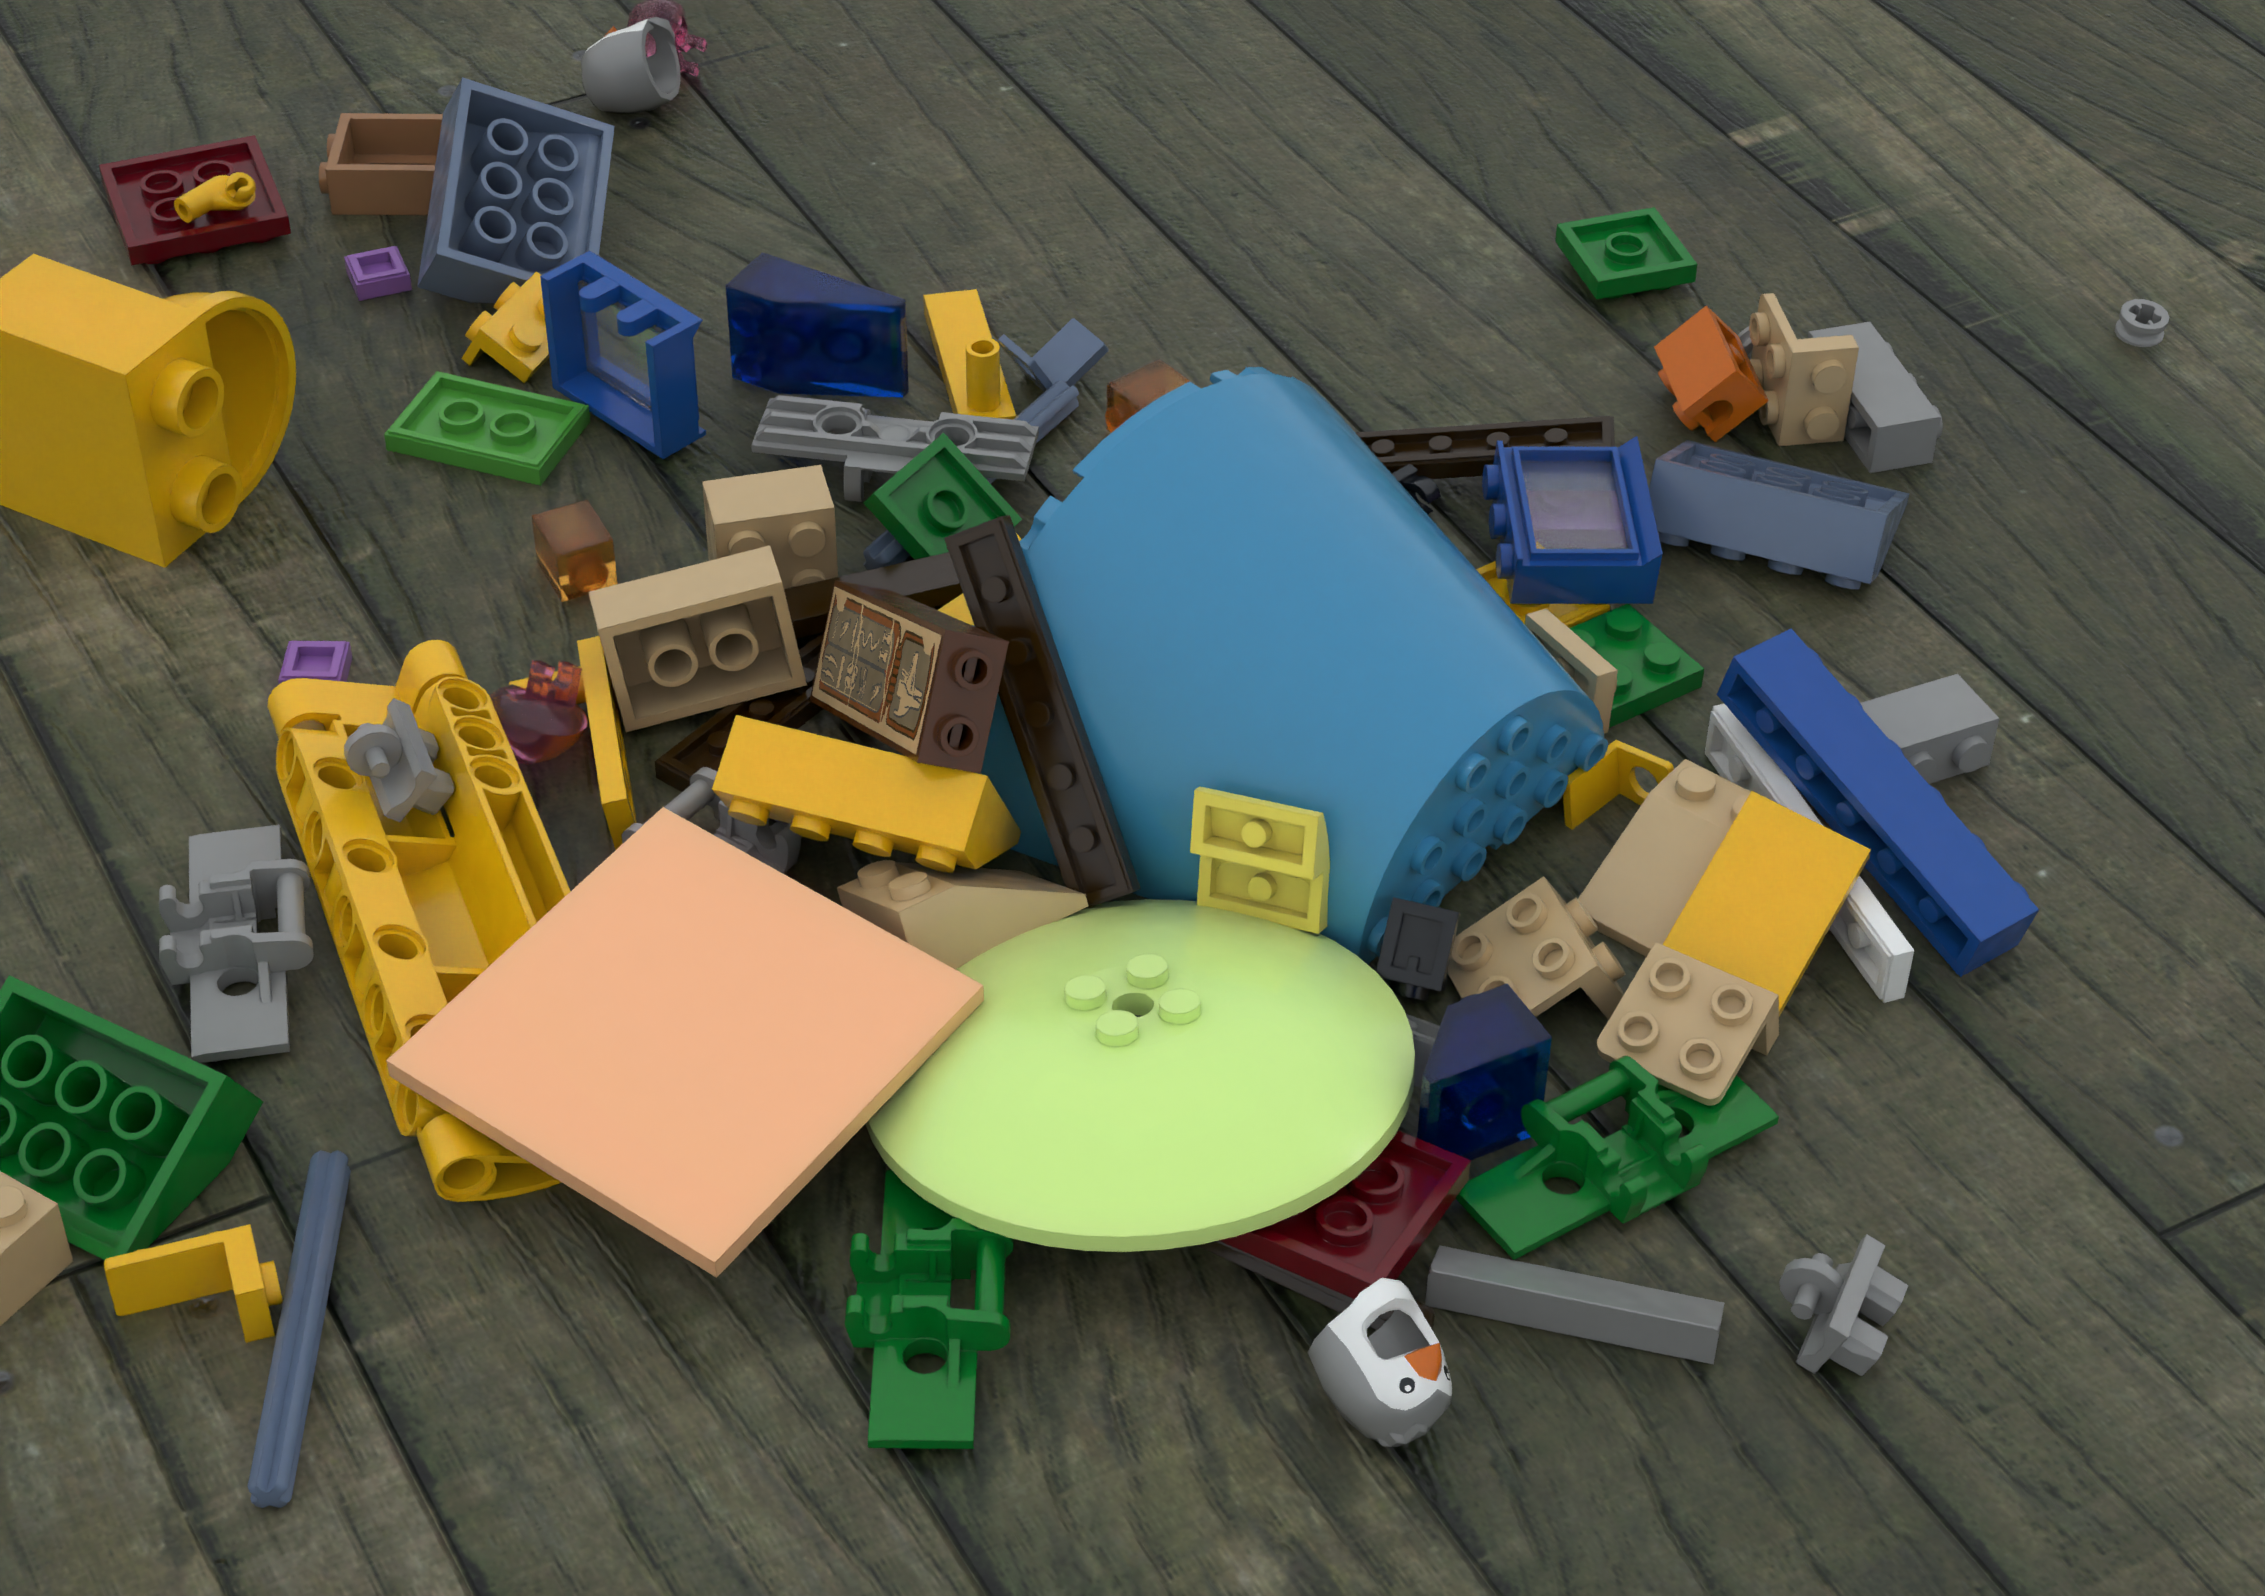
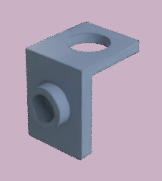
[998,318,1109,392]

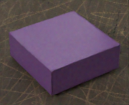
[344,246,412,301]
[278,641,352,684]

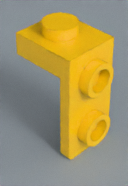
[103,1224,283,1343]

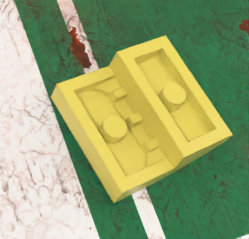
[1190,786,1330,934]

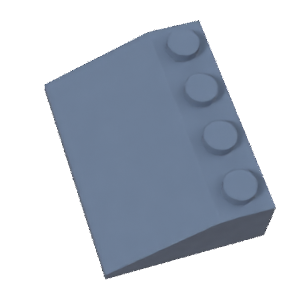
[417,77,615,303]
[1649,440,1909,589]

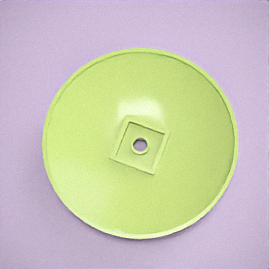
[866,899,1415,1252]

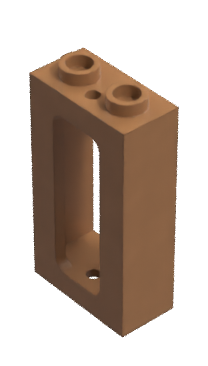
[319,113,443,215]

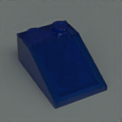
[726,252,909,398]

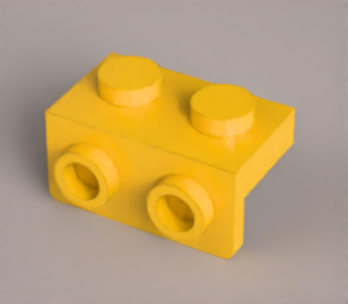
[461,271,549,384]

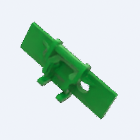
[1455,1056,1779,1260]
[845,1170,1014,1449]

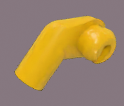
[174,172,256,223]

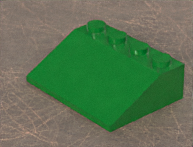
[0,975,264,1260]

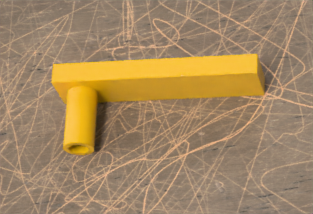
[923,289,1016,420]
[509,636,637,850]

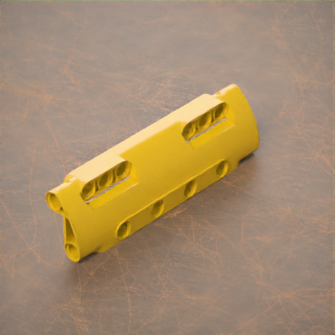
[267,640,571,1202]

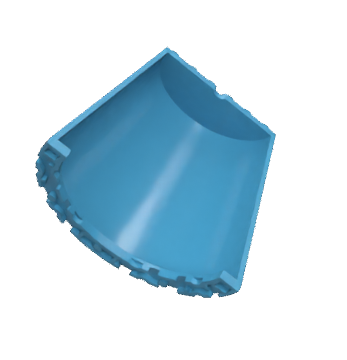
[972,367,1608,964]

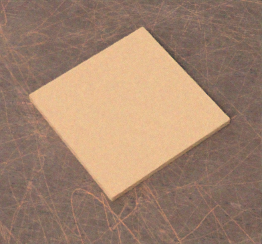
[386,807,984,1278]

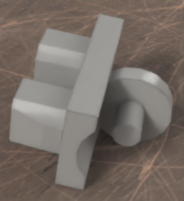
[344,698,455,822]
[1779,1234,1908,1376]

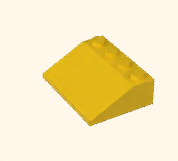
[712,715,1021,873]

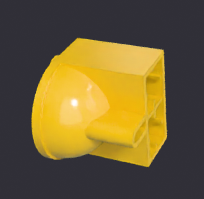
[0,253,296,568]

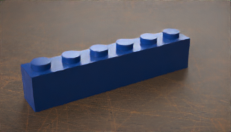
[1717,628,2039,977]

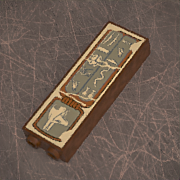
[810,580,1009,774]

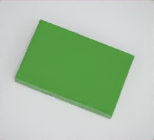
[384,371,590,486]

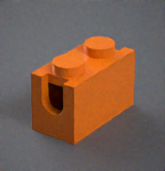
[1654,306,1769,442]

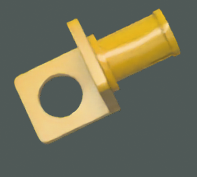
[1563,740,1674,830]

